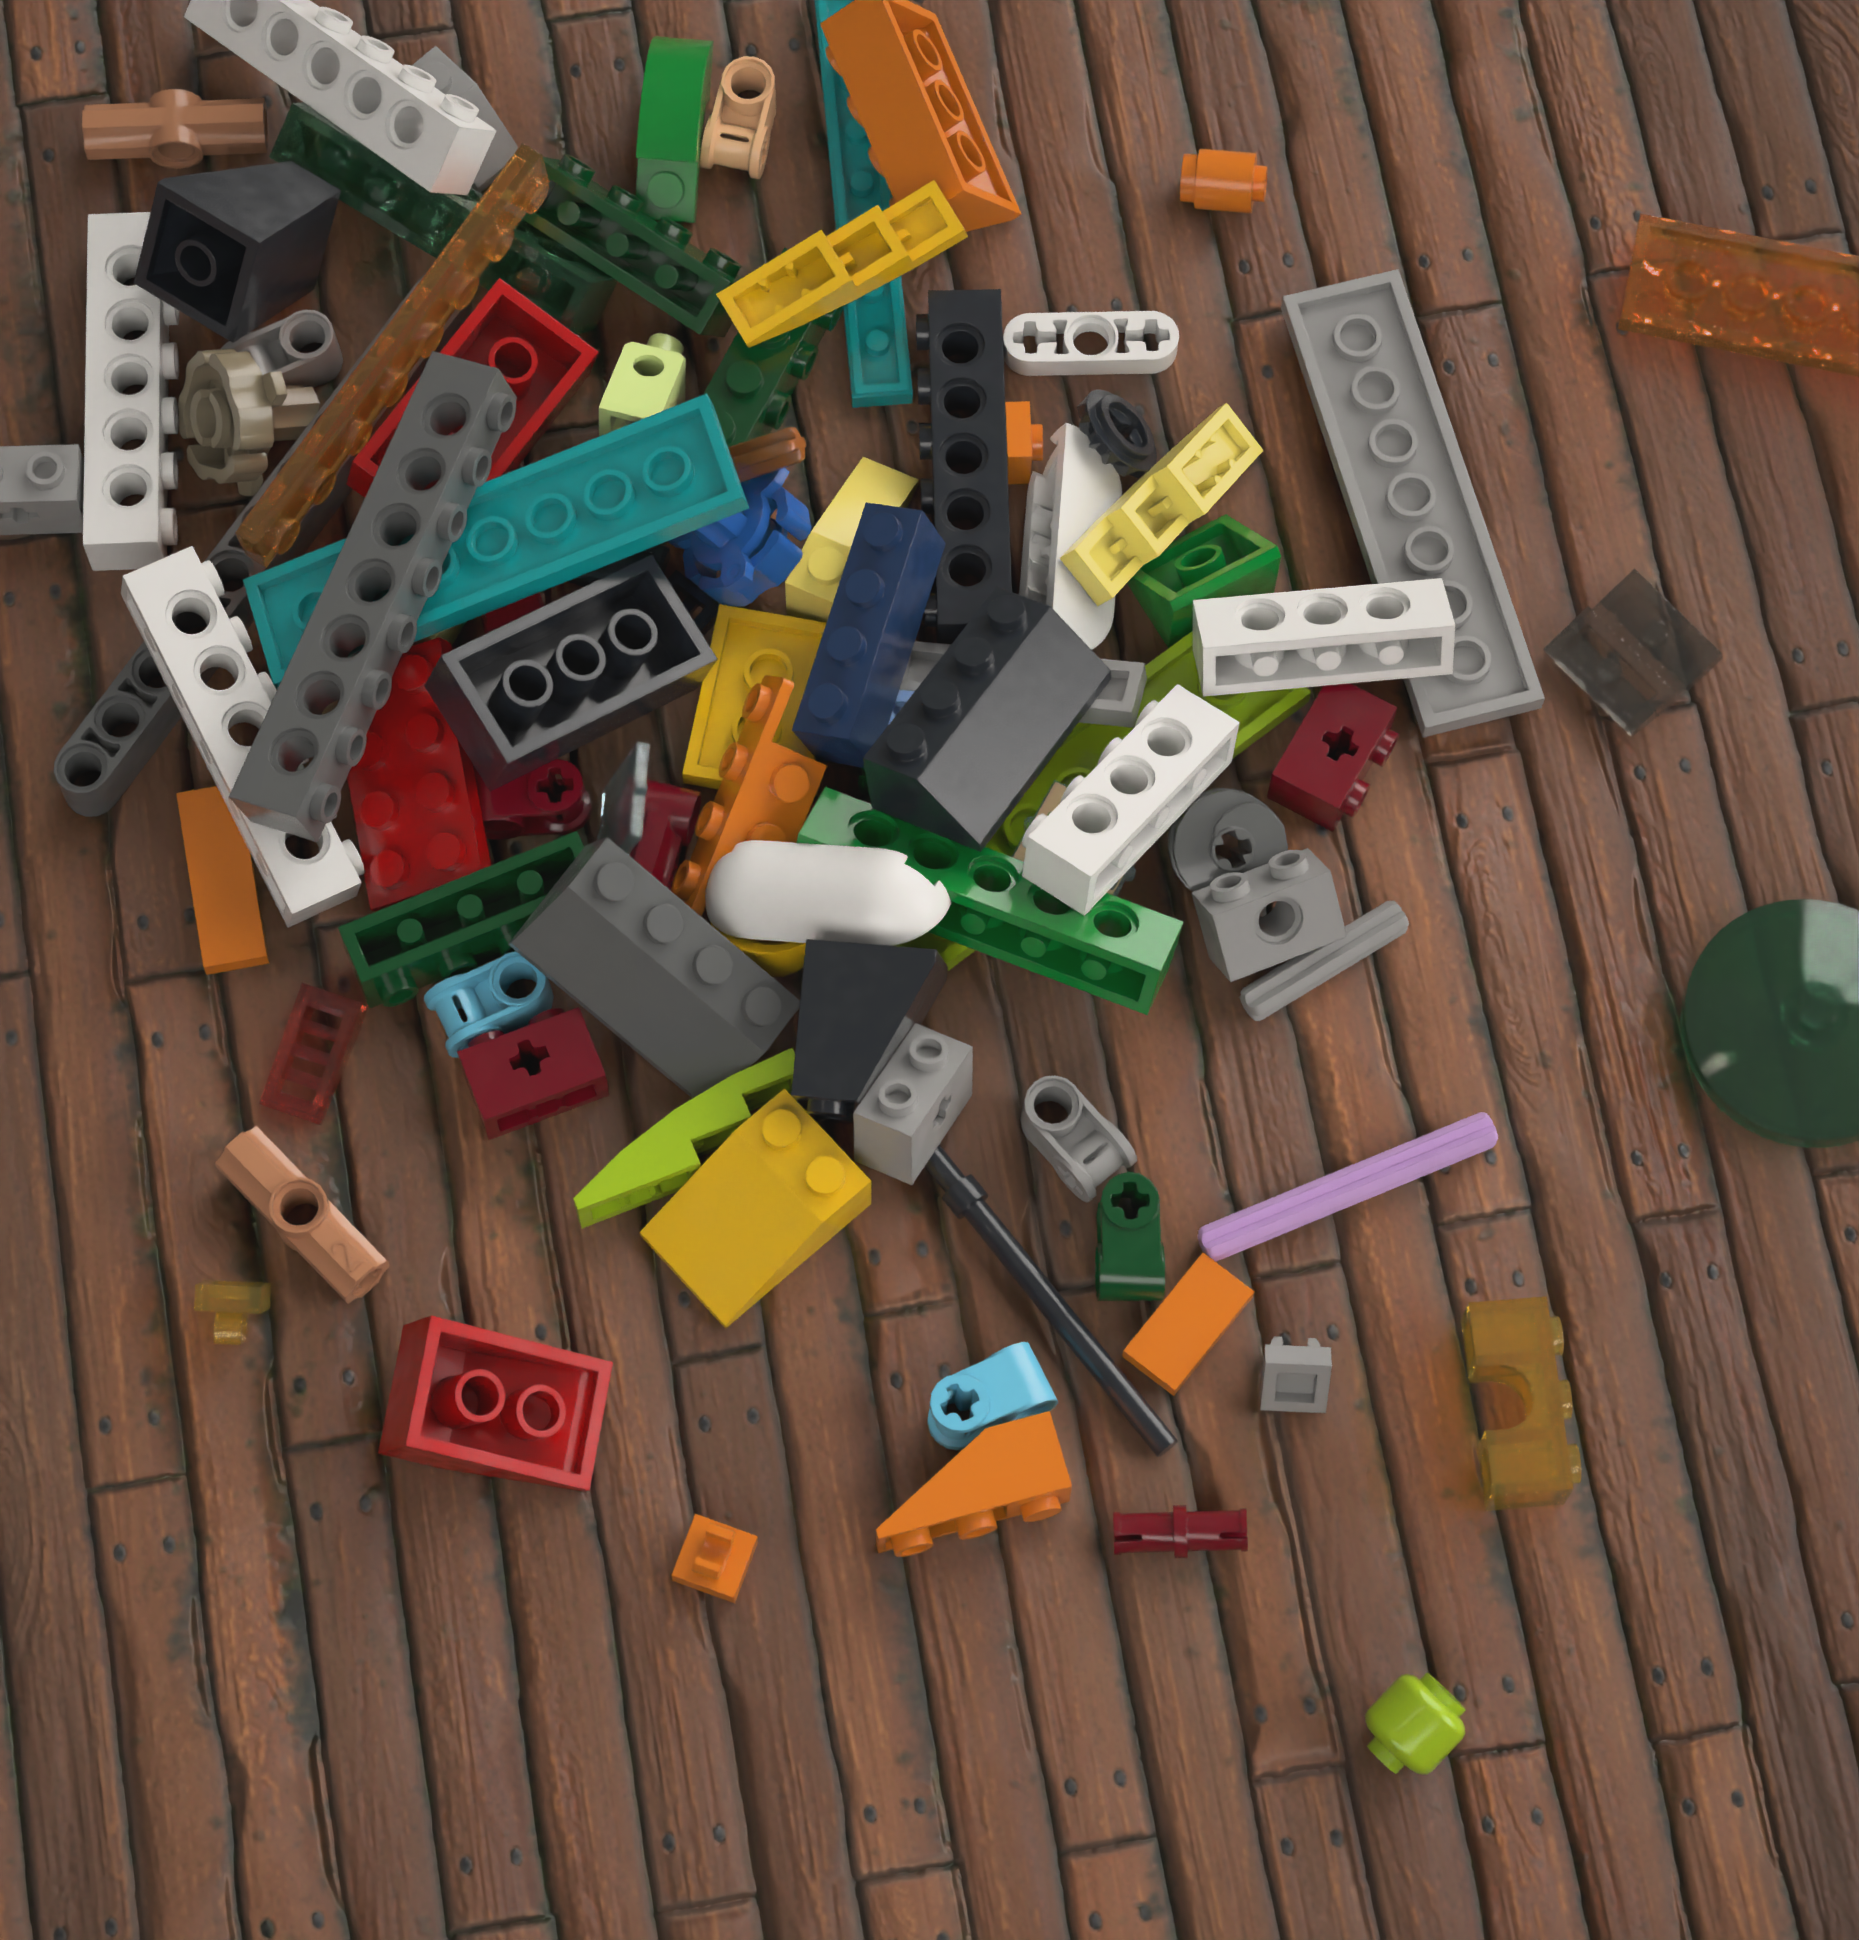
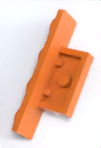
[671,675,827,916]

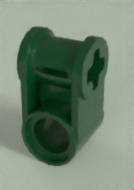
[1095,1172,1165,1301]

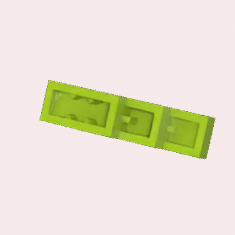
[573,1048,795,1229]

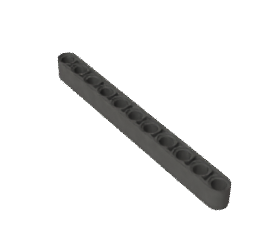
[54,268,473,817]

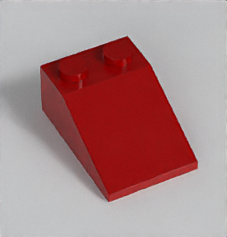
[378,1315,613,1492]

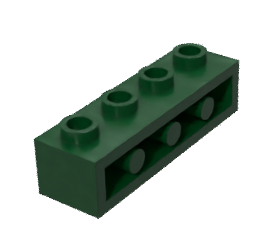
[505,154,743,337]
[703,247,844,447]
[338,831,584,1009]

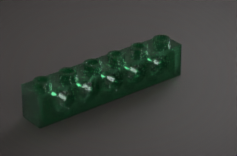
[269,102,618,334]

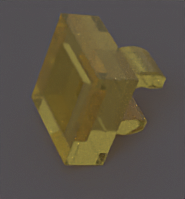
[194,1279,271,1345]

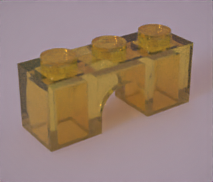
[1461,1296,1581,1511]

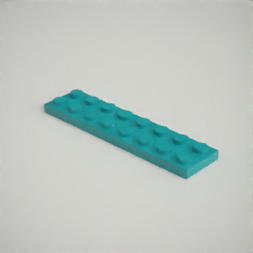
[243,393,749,690]

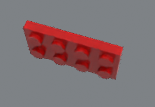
[347,637,491,912]

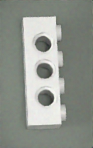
[1193,578,1455,697]
[1022,684,1240,916]

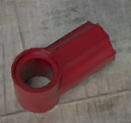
[623,777,702,890]

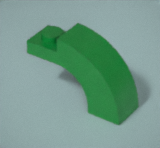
[636,36,714,223]

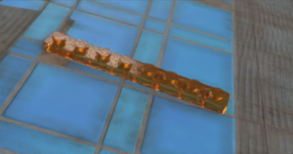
[235,143,549,568]

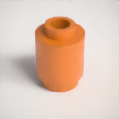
[1180,149,1268,213]

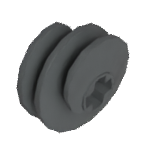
[1168,788,1288,892]

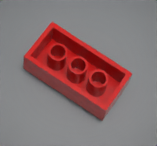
[346,278,599,498]

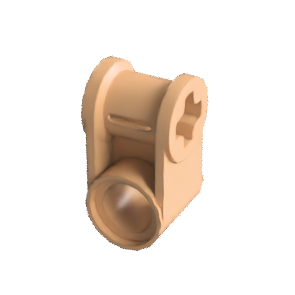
[700,56,776,179]

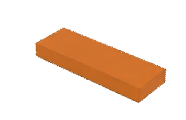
[176,786,270,975]

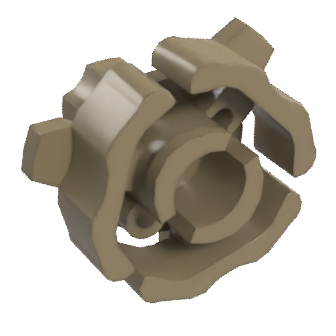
[178,348,320,496]

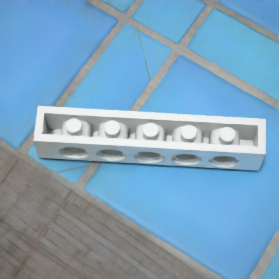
[184,0,497,195]
[83,212,179,571]
[121,546,365,928]

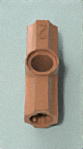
[82,89,269,169]
[215,1126,389,1304]

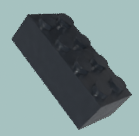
[424,555,718,792]

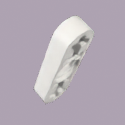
[1003,311,1179,376]

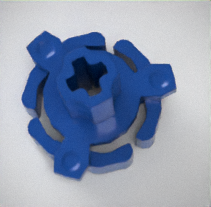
[668,468,812,607]

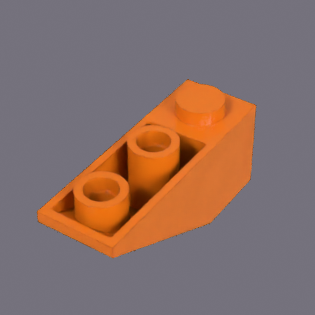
[876,1411,1072,1557]

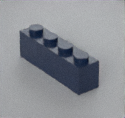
[792,502,946,768]

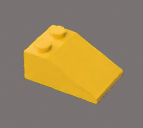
[640,1088,871,1329]

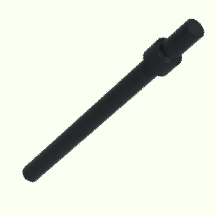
[924,1144,1178,1457]

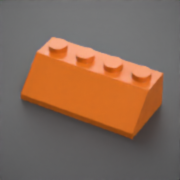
[820,0,1022,232]

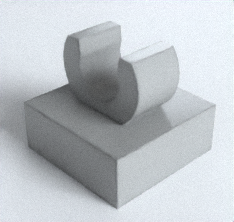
[1260,1336,1332,1413]

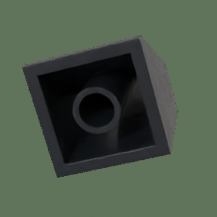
[134,161,341,343]
[791,939,948,1123]

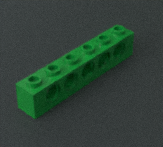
[796,787,1183,1015]

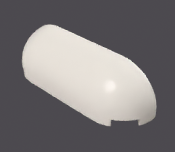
[1019,423,1122,650]
[705,840,952,946]

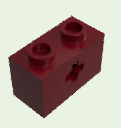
[1267,683,1400,832]
[457,1007,610,1140]

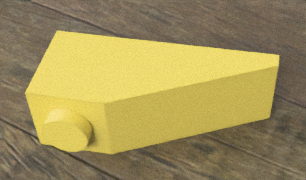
[785,457,919,623]

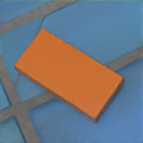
[1122,1252,1255,1396]

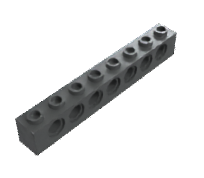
[229,351,517,842]

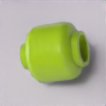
[1365,1672,1466,1775]

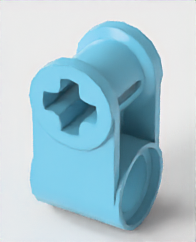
[424,951,553,1058]
[927,1342,1058,1450]

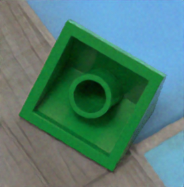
[1127,514,1281,648]

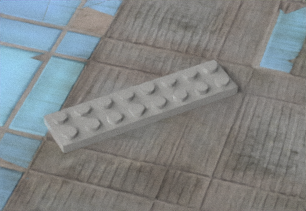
[1281,269,1545,737]

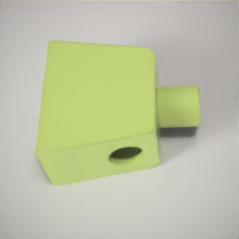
[599,333,686,436]

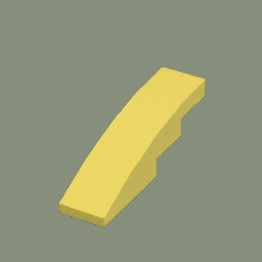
[1060,403,1263,606]

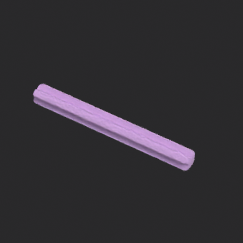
[1198,1112,1498,1262]

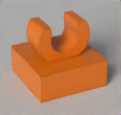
[671,1514,758,1603]

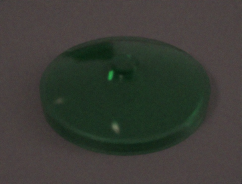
[1680,899,1859,1148]

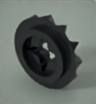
[1077,389,1157,479]

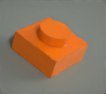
[1005,401,1043,484]

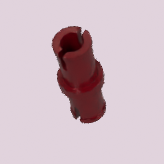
[1113,1505,1248,1558]

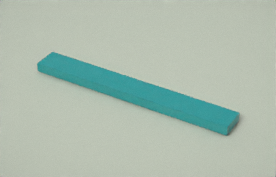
[814,0,913,408]

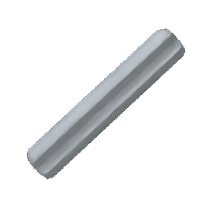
[1239,900,1409,1021]

